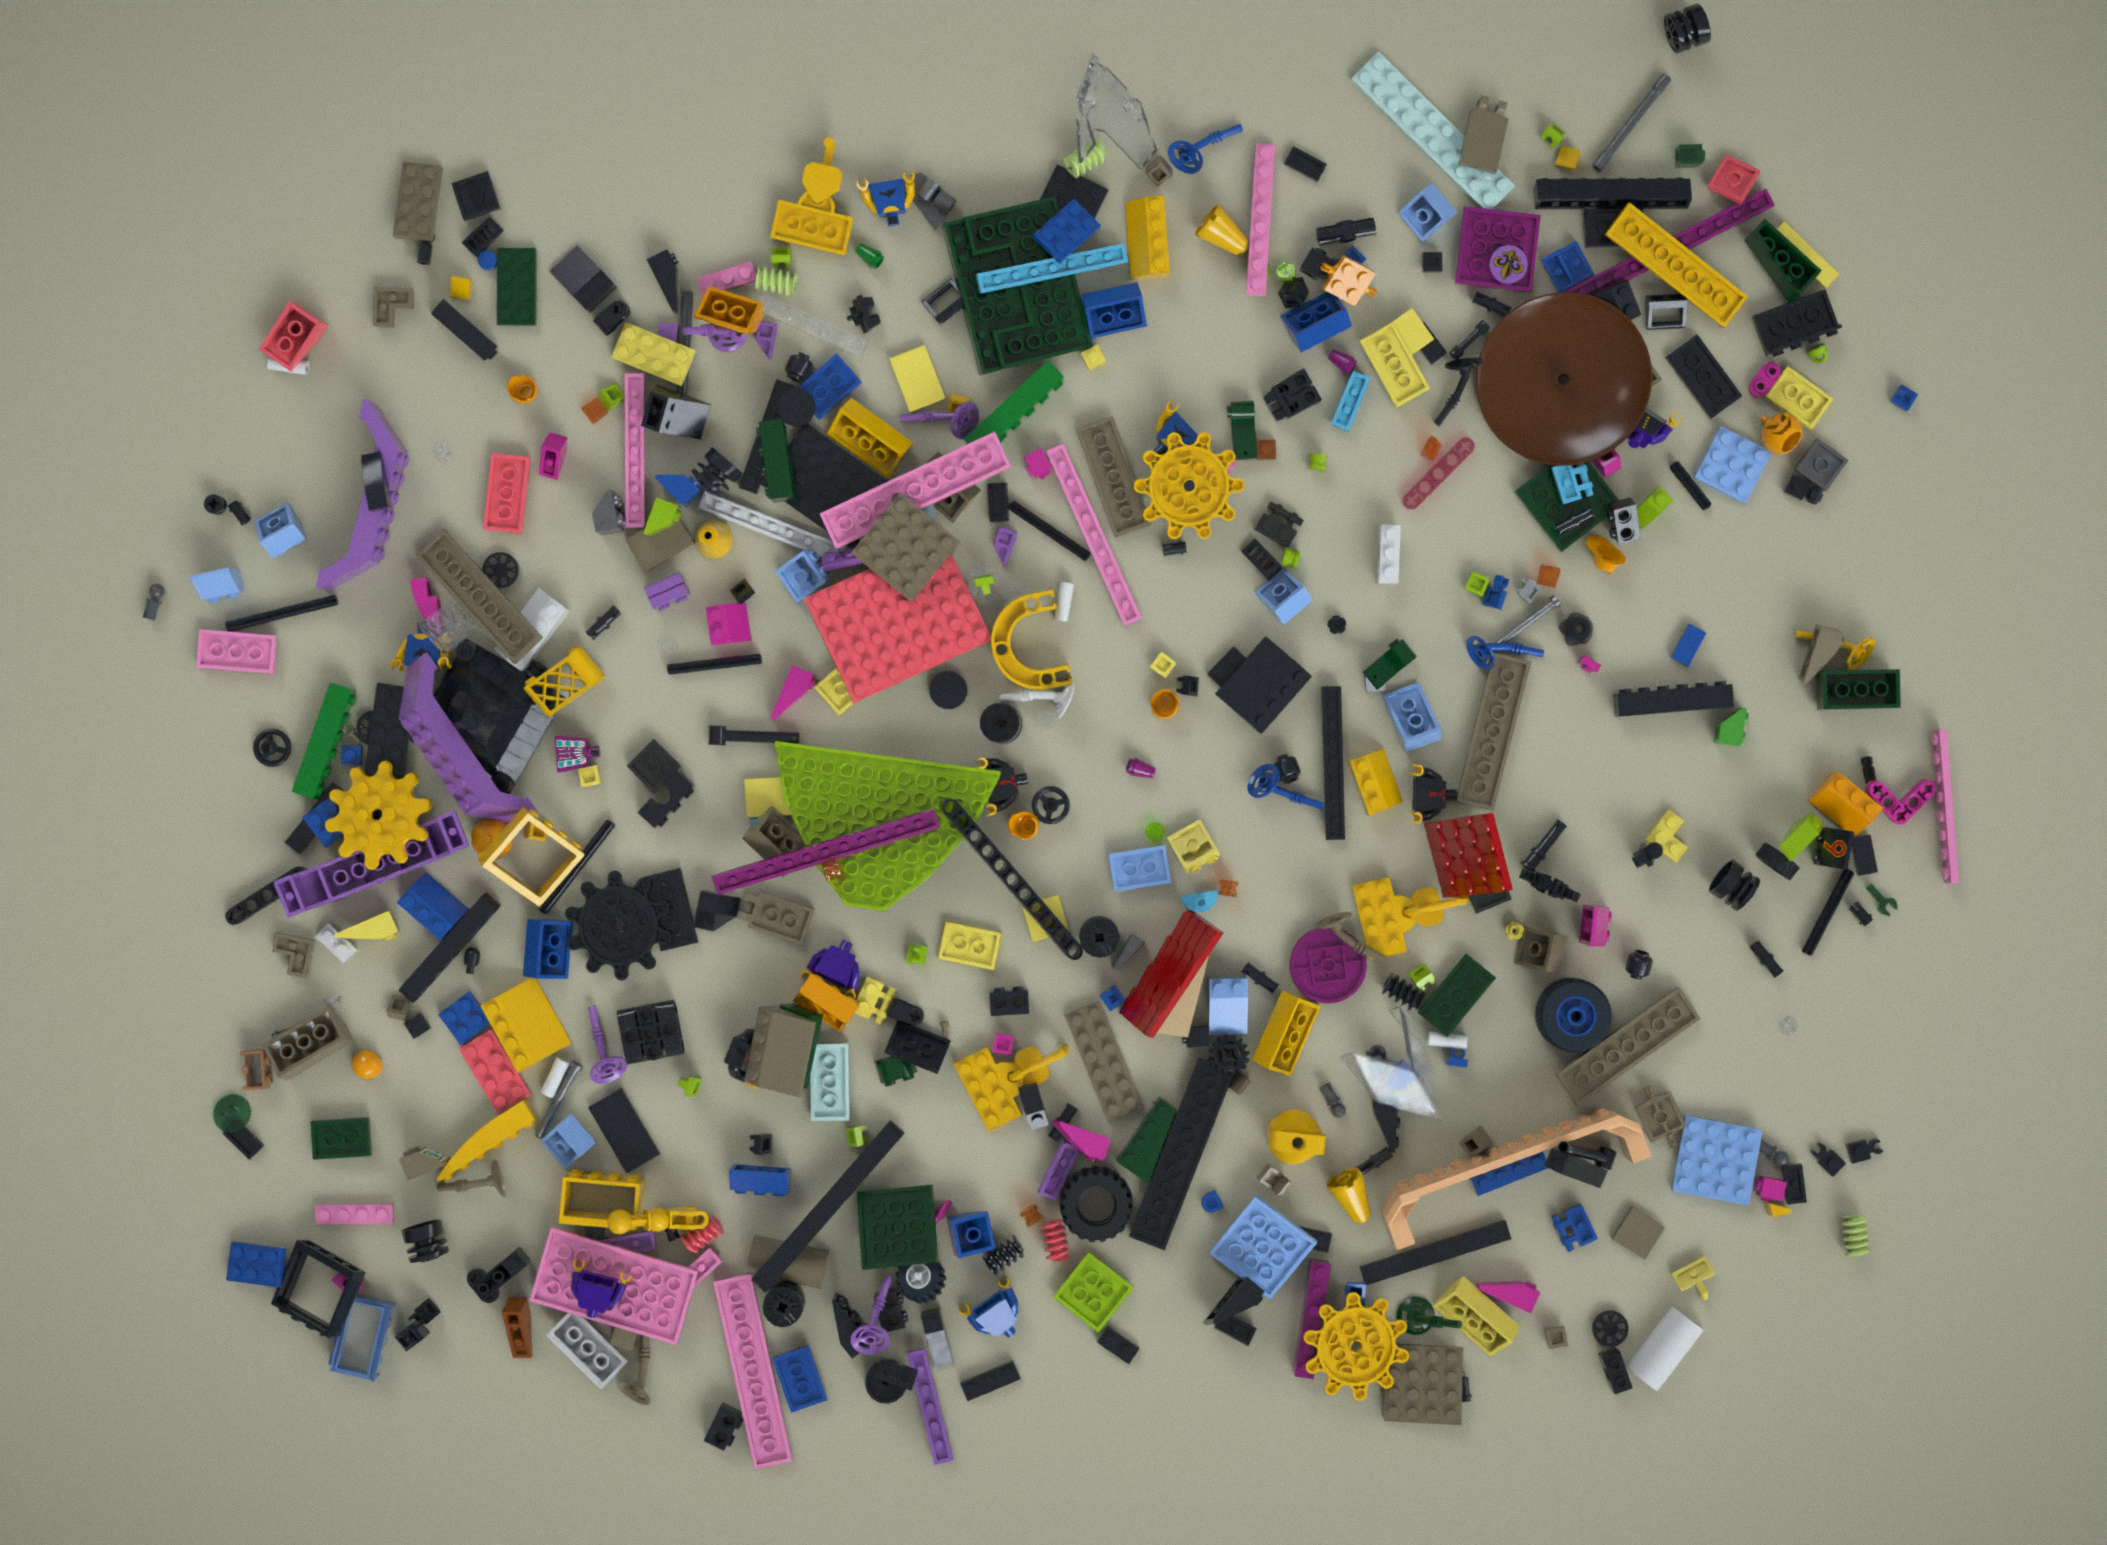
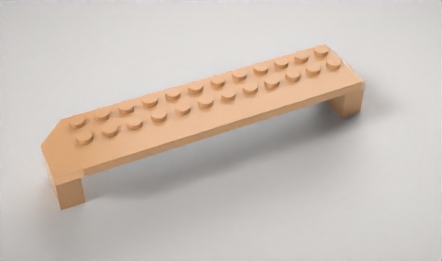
[1381,1107,1652,1250]

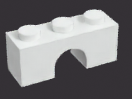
[1376,525,1401,585]

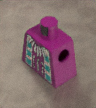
[555,736,601,773]

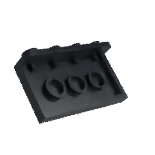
[1752,289,1842,357]

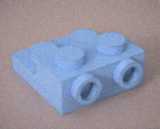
[775,548,830,603]

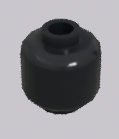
[785,352,813,383]
[1273,754,1301,784]
[1625,950,1653,980]

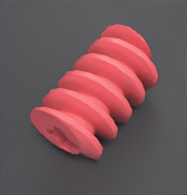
[680,1214,724,1253]
[1041,1219,1070,1261]

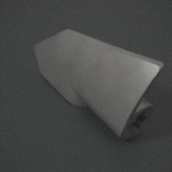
[909,172,957,230]

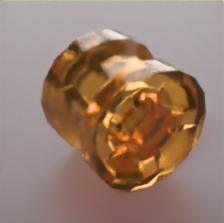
[822,859,843,882]
[1218,879,1239,897]
[1019,1204,1043,1227]

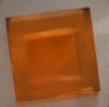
[1421,436,1441,461]
[1537,564,1561,588]

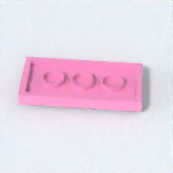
[196,629,278,674]

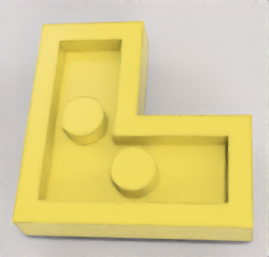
[1645,809,1688,863]

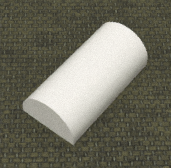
[1626,1306,1704,1391]
[546,1313,628,1390]

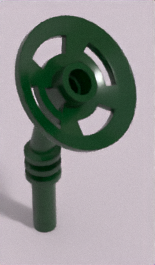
[1397,1296,1462,1335]

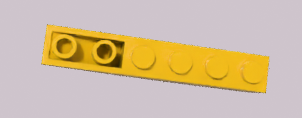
[436,1098,538,1182]

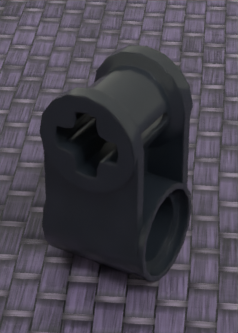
[593,301,630,336]
[886,997,924,1025]

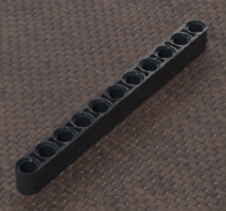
[939,797,1083,960]
[751,1120,905,1293]

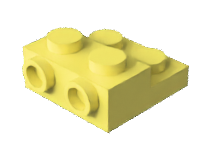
[1167,819,1220,874]

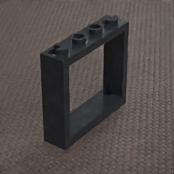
[271,1240,366,1339]

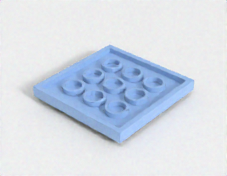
[1671,1115,1763,1206]
[1209,1195,1317,1299]

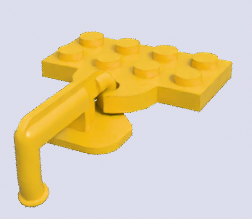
[770,137,854,256]
[1352,877,1469,960]
[953,1043,1070,1132]

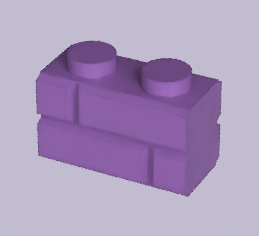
[644,572,690,611]

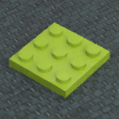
[1053,1251,1134,1333]

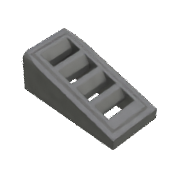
[1112,934,1145,971]

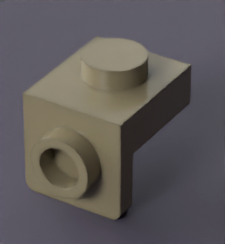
[1257,1163,1291,1197]

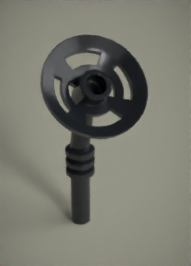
[1433,358,1484,427]

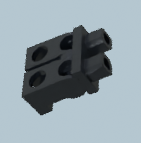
[1263,368,1322,422]

